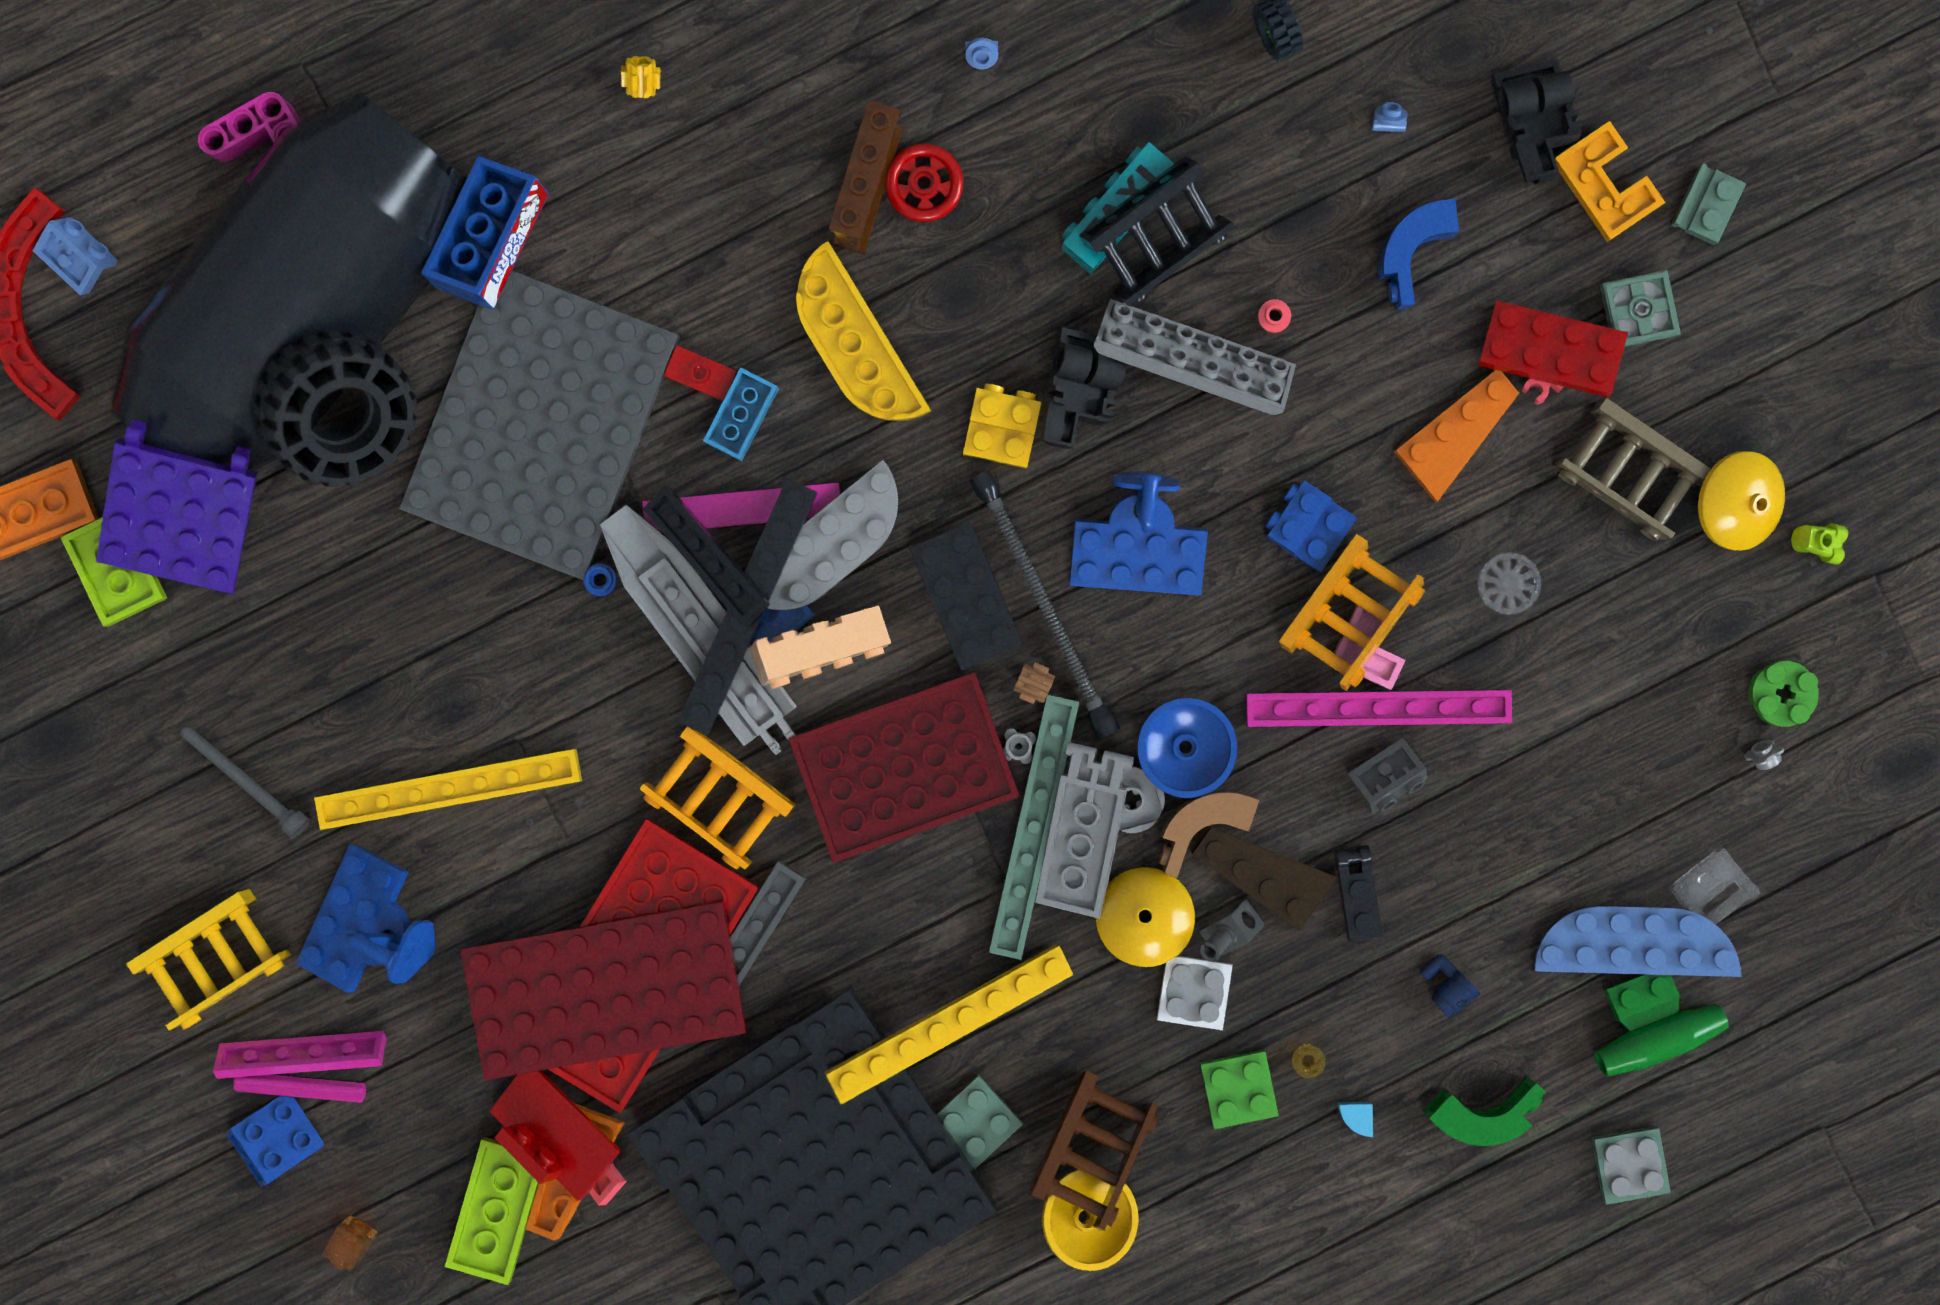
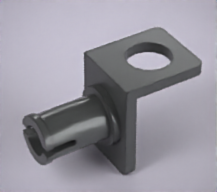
[1200,899,1264,962]

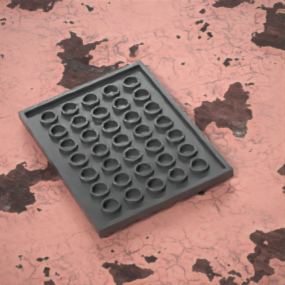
[399,271,680,580]

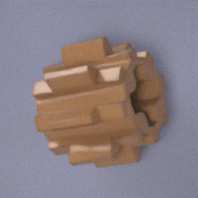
[1014,662,1055,704]

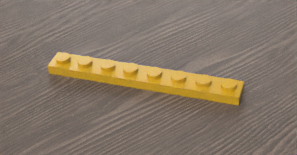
[314,749,582,830]
[824,944,1073,1104]

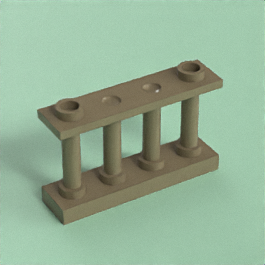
[1553,398,1711,541]

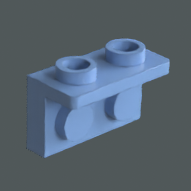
[33,217,118,296]

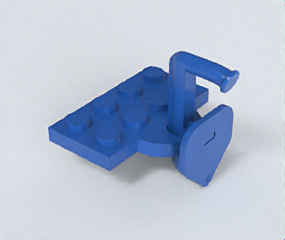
[1070,471,1208,596]
[296,844,436,993]

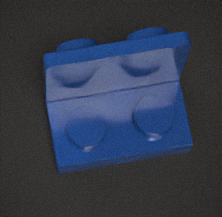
[225,1096,324,1187]

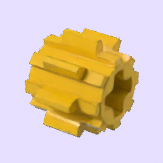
[621,56,660,98]

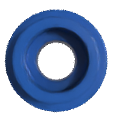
[583,563,617,596]

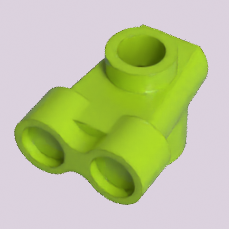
[1791,523,1848,565]

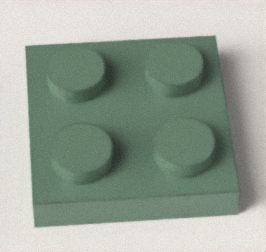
[937,1074,1023,1169]

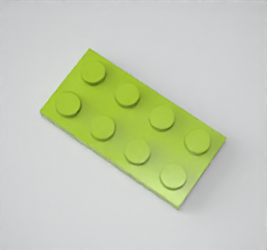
[445,1137,539,1285]

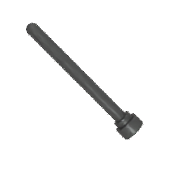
[180,726,310,839]

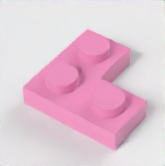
[1334,605,1406,690]

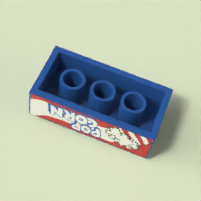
[421,156,549,310]

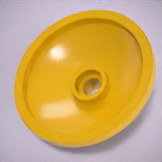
[1698,451,1785,551]
[1096,867,1195,967]
[1042,1169,1138,1271]

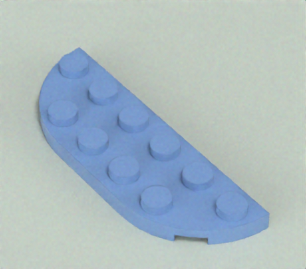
[1533,906,1742,977]

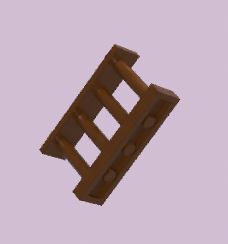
[1027,1071,1159,1231]

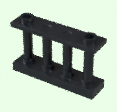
[1079,156,1235,306]

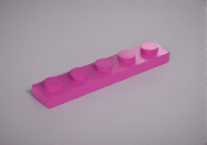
[213,1031,387,1079]

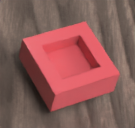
[589,1163,627,1206]

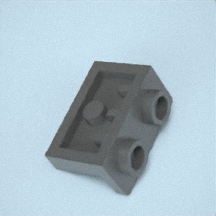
[1348,738,1428,814]

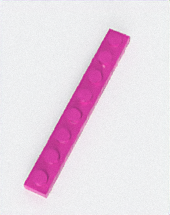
[1245,690,1512,727]

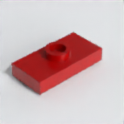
[664,345,738,401]

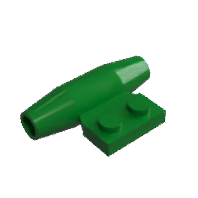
[1594,974,1729,1077]

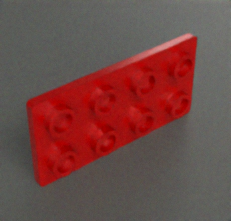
[490,1071,620,1201]

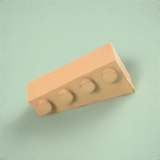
[749,605,891,689]

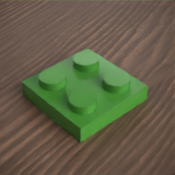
[1199,1049,1279,1129]

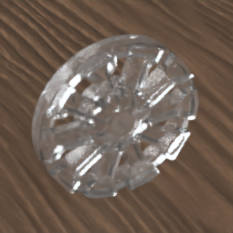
[1478,553,1541,614]

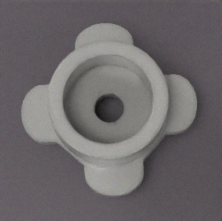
[1003,729,1036,764]
[1744,740,1784,770]

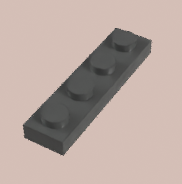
[730,861,806,986]

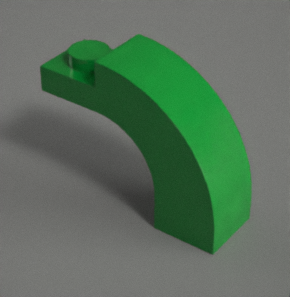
[1422,1077,1546,1146]

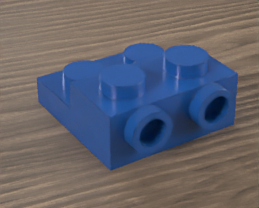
[1265,480,1357,573]

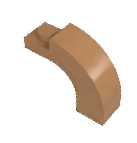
[1159,791,1259,878]

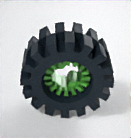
[1252,0,1304,62]

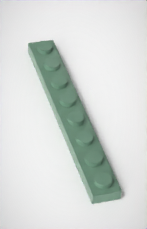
[989,695,1079,960]

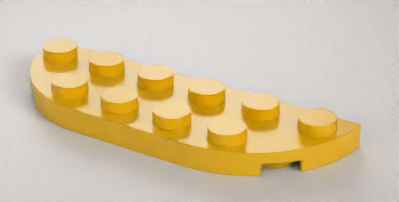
[796,241,931,421]

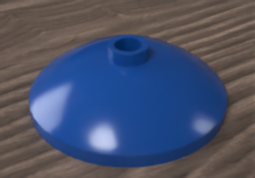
[1137,698,1237,798]

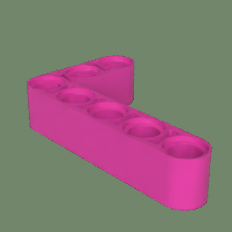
[198,92,301,162]

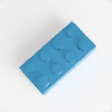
[703,367,779,461]

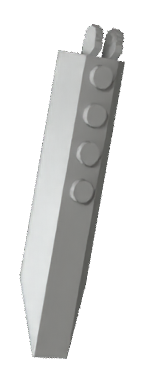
[600,505,797,755]

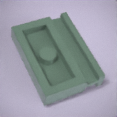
[1671,163,1746,245]

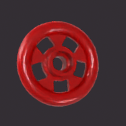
[885,143,964,222]

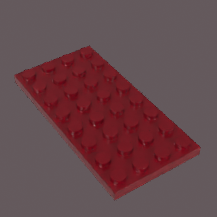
[461,901,747,1081]

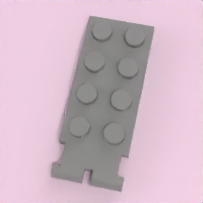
[1035,742,1134,919]

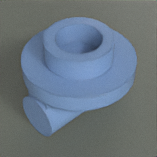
[965,38,998,69]
[1371,102,1408,132]

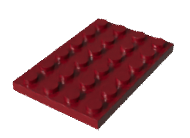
[789,672,1020,863]

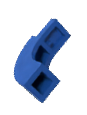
[1377,199,1459,311]

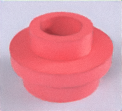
[1258,299,1291,333]

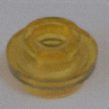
[1292,1044,1325,1078]

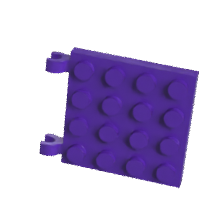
[96,419,257,594]

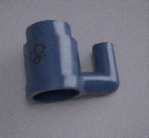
[1419,954,1481,1018]

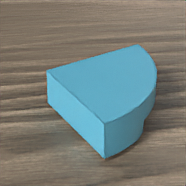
[1338,1102,1373,1137]

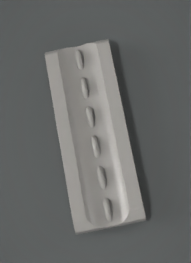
[1094,299,1296,415]

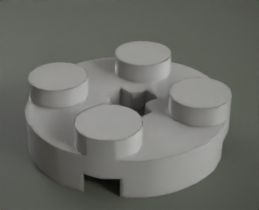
[1119,767,1165,833]

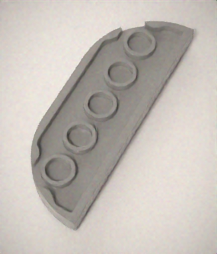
[767,460,898,610]

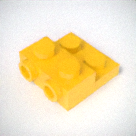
[963,384,1041,469]

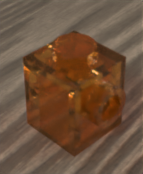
[322,1216,378,1271]

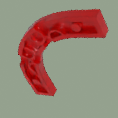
[0,187,82,421]

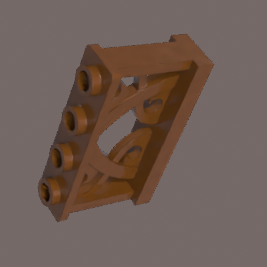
[829,101,904,255]

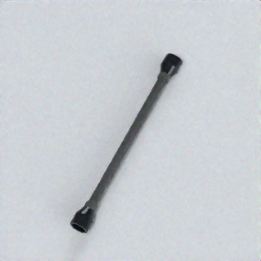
[969,469,1121,740]

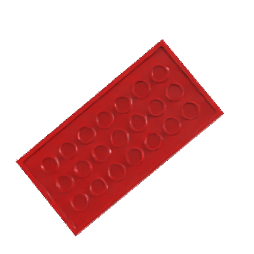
[548,818,760,1114]

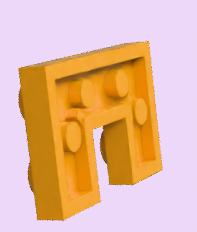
[1555,121,1665,242]

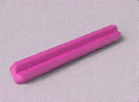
[233,1075,366,1103]

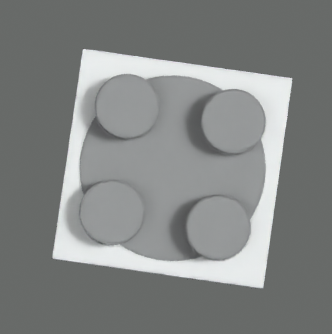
[1156,955,1233,1030]

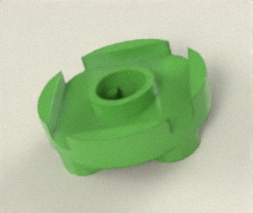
[1748,661,1819,727]

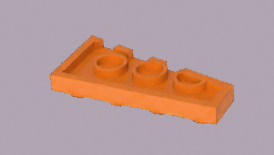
[1394,370,1519,502]
[526,1103,625,1241]

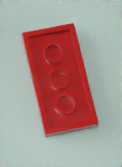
[1478,301,1628,398]

